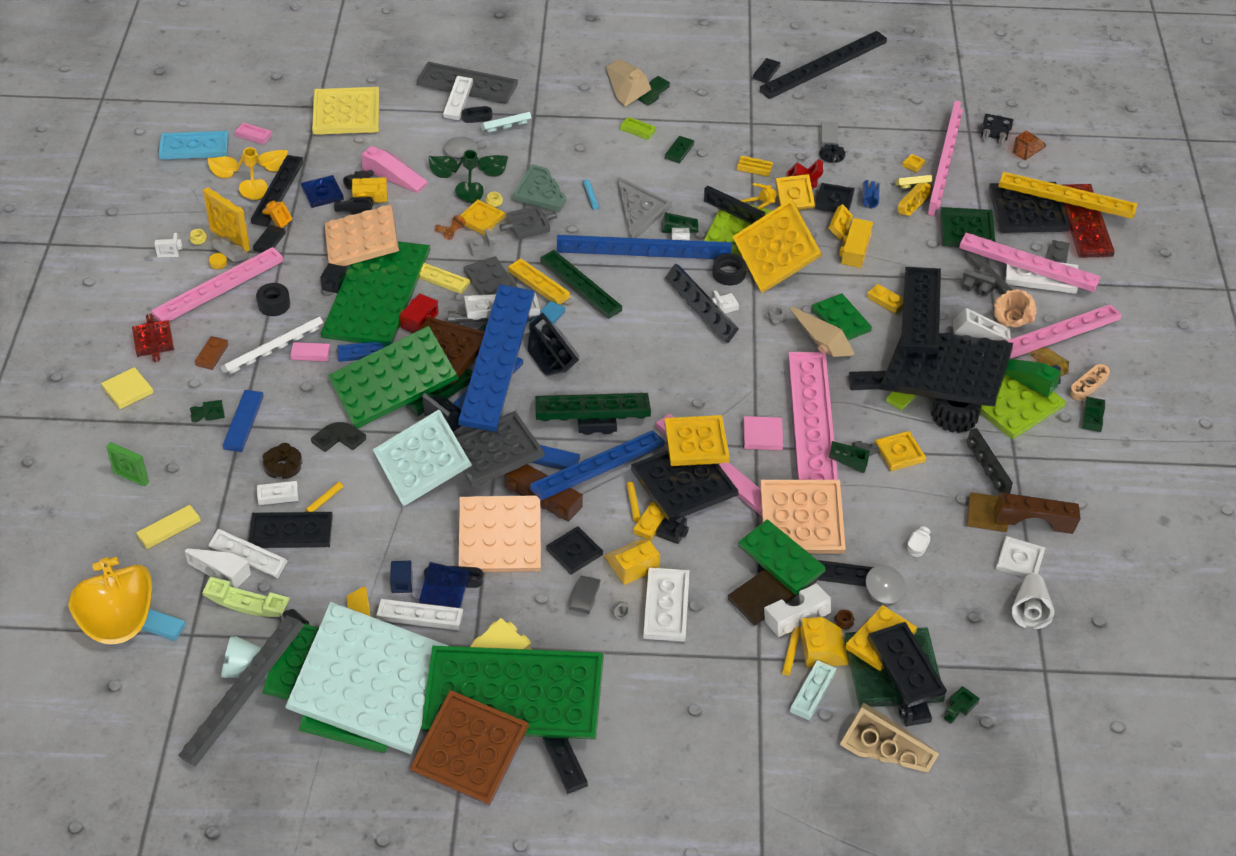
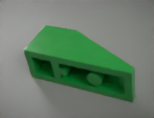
[1005,359,1061,398]

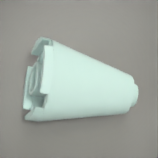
[221,635,268,678]

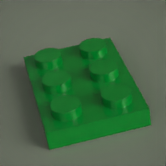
[811,293,872,340]

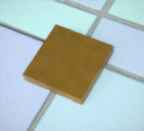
[967,492,1008,532]

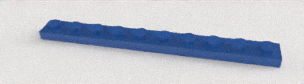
[557,235,732,259]

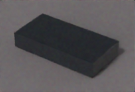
[253,225,286,253]

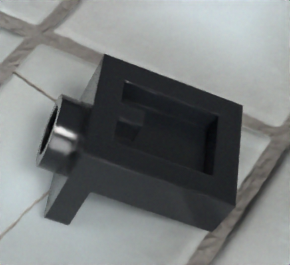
[656,517,689,544]
[898,699,932,727]

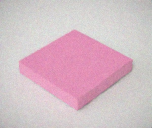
[744,416,783,450]

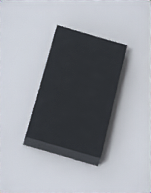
[248,512,333,548]
[867,622,947,707]

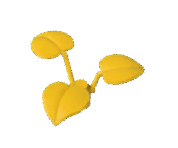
[208,147,288,200]

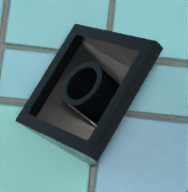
[422,393,462,432]

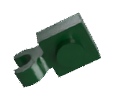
[190,400,225,422]
[944,686,980,724]

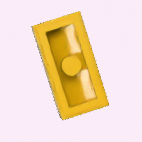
[346,586,371,617]

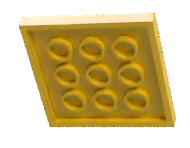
[733,199,823,293]

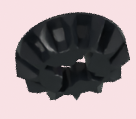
[819,143,846,163]

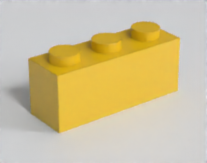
[839,218,874,268]

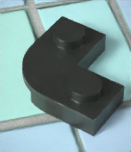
[311,422,366,452]

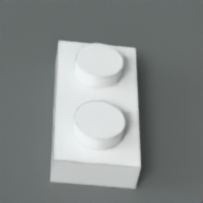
[257,481,299,505]

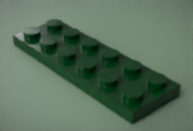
[535,393,651,421]

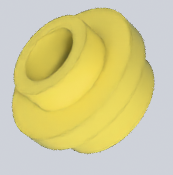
[486,192,503,207]
[189,229,207,245]

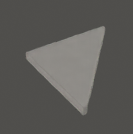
[618,177,672,238]

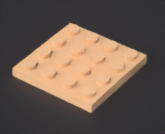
[325,205,399,266]
[760,480,846,554]
[459,496,541,572]

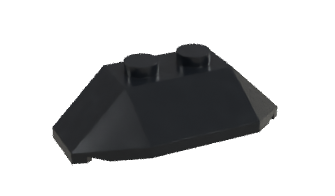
[528,312,580,376]

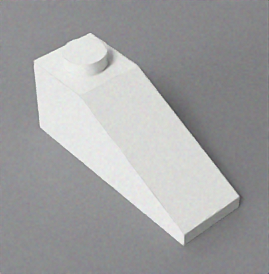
[953,308,1011,341]
[185,548,251,588]

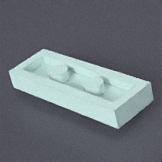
[480,112,532,133]
[790,660,837,721]

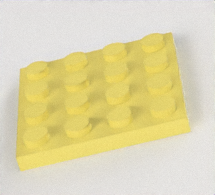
[312,87,379,135]

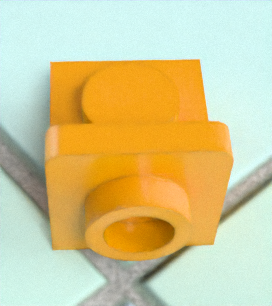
[262,201,293,228]

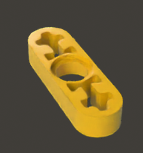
[898,183,931,216]

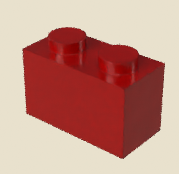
[399,293,439,333]

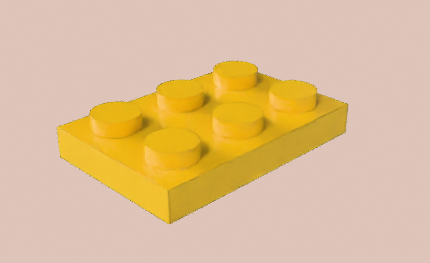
[845,605,917,671]

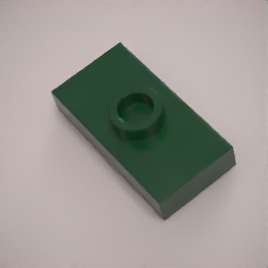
[665,136,694,163]

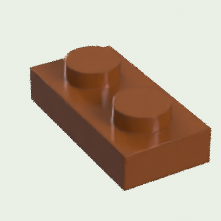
[195,336,229,370]

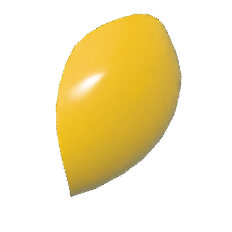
[68,556,152,644]

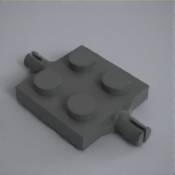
[499,205,557,239]

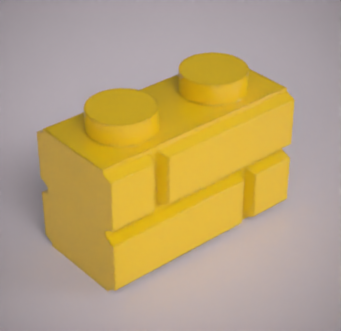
[352,177,388,203]

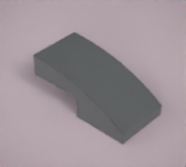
[569,575,601,614]

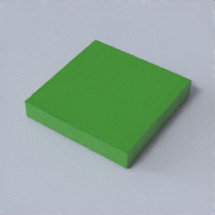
[106,442,149,486]

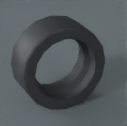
[712,253,746,286]

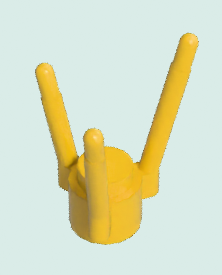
[740,183,777,209]

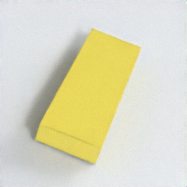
[419,263,470,294]
[136,505,201,549]

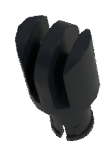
[334,196,374,214]

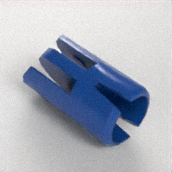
[862,180,880,209]

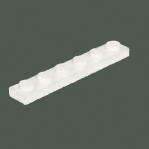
[220,317,323,374]

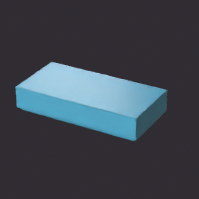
[141,609,186,641]

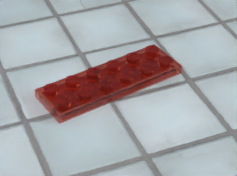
[1062,184,1115,258]

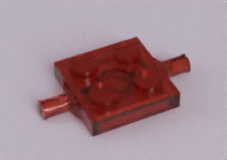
[132,314,174,362]

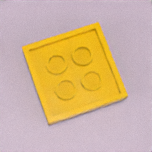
[202,187,250,252]
[664,415,730,466]

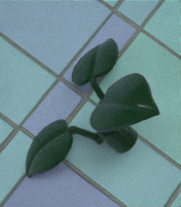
[429,150,508,203]

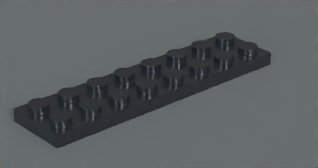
[901,267,941,355]

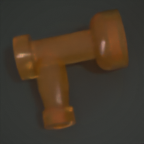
[435,215,466,240]

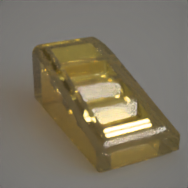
[1031,347,1069,376]

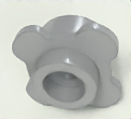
[766,306,787,324]

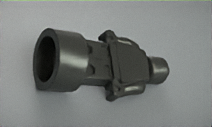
[343,170,374,189]

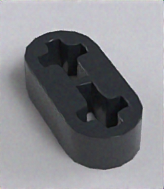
[462,106,493,123]

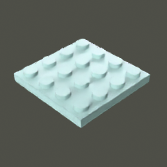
[373,410,472,506]

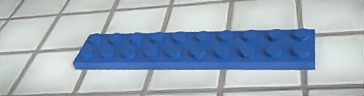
[458,284,535,432]

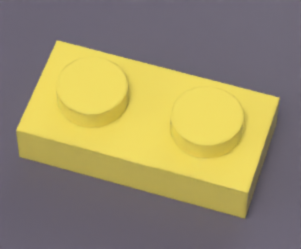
[895,175,932,189]

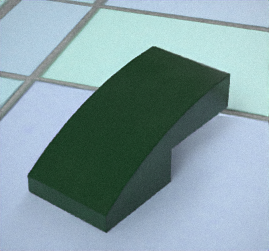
[637,76,670,106]
[1082,396,1105,432]

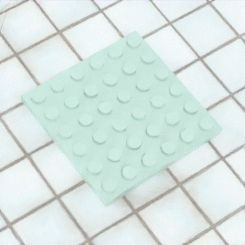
[285,602,448,754]

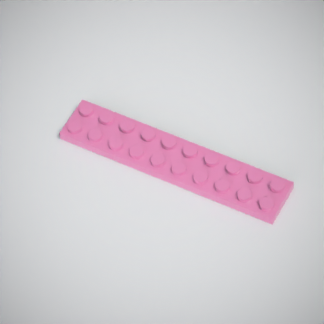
[788,352,838,480]

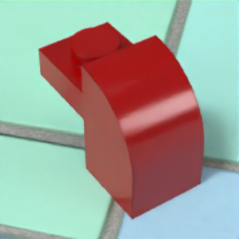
[786,159,824,189]

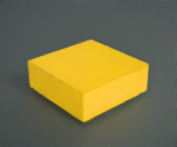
[902,154,926,173]

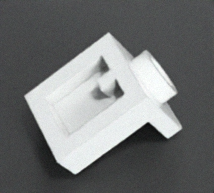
[672,228,690,240]
[154,233,183,258]
[711,290,739,313]

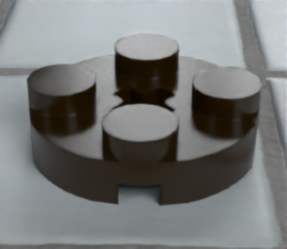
[262,443,302,479]

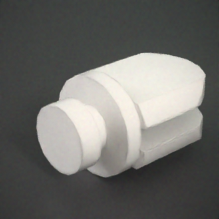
[906,526,931,557]

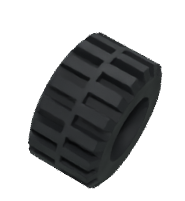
[931,398,982,433]

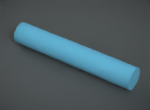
[583,179,599,210]

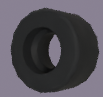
[256,283,290,316]

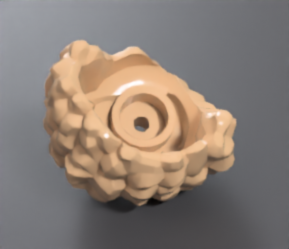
[994,289,1037,328]

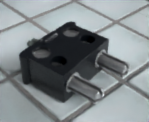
[981,114,1014,144]

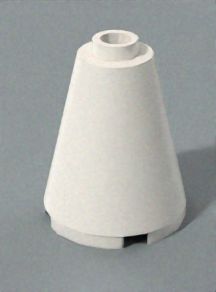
[1012,574,1055,629]

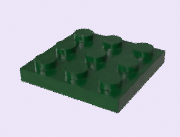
[940,207,996,247]

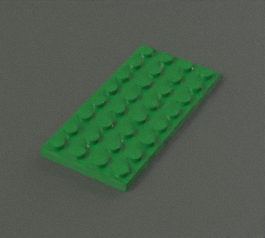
[320,241,430,346]
[421,646,604,740]

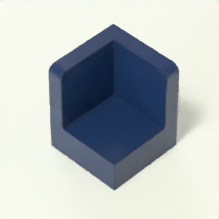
[390,560,413,593]

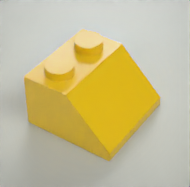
[604,539,660,585]
[800,617,849,668]

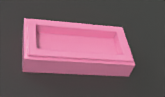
[235,122,272,145]
[290,342,331,361]

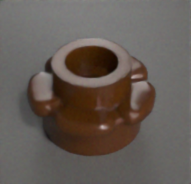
[834,609,855,629]

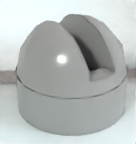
[612,601,630,619]

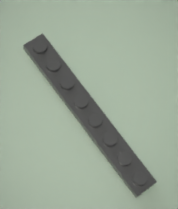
[178,616,304,767]

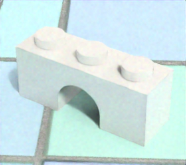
[764,583,831,637]

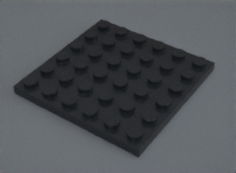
[881,333,1014,407]

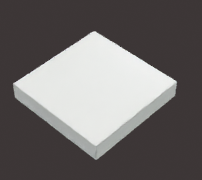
[996,536,1045,578]

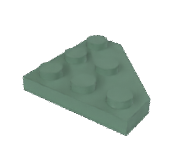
[512,164,566,212]

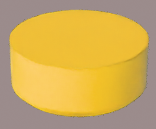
[209,253,227,270]

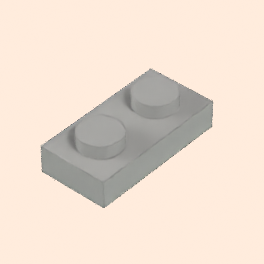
[211,237,249,262]

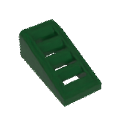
[661,212,699,233]
[829,441,870,473]

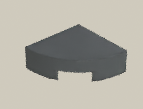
[852,441,879,456]

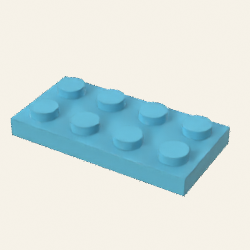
[159,131,229,160]

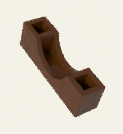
[994,492,1081,534]

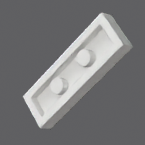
[443,76,473,120]

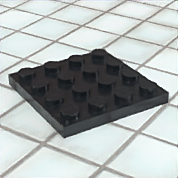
[989,182,1071,233]
[631,450,739,523]

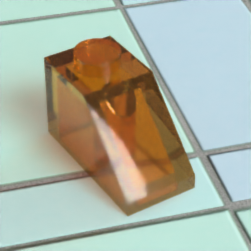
[1012,131,1047,160]

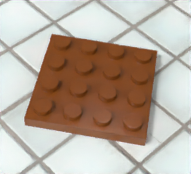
[410,690,529,806]

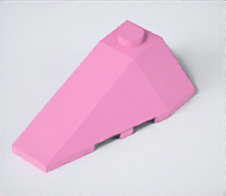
[361,145,427,193]

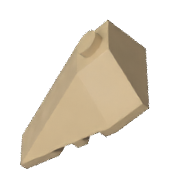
[606,59,651,107]
[790,306,854,357]
[840,702,939,772]

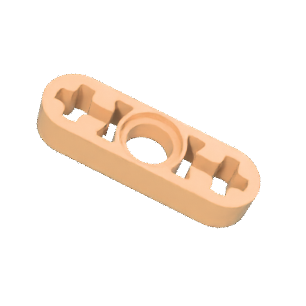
[1069,364,1110,401]

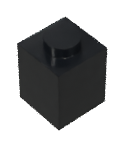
[320,263,346,294]

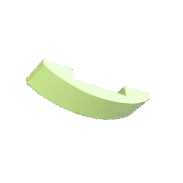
[202,576,290,617]

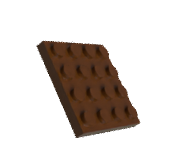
[416,317,485,385]

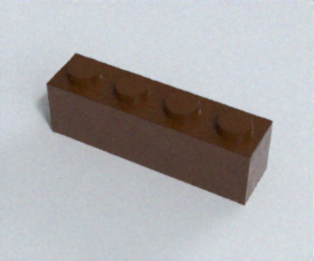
[505,464,583,522]

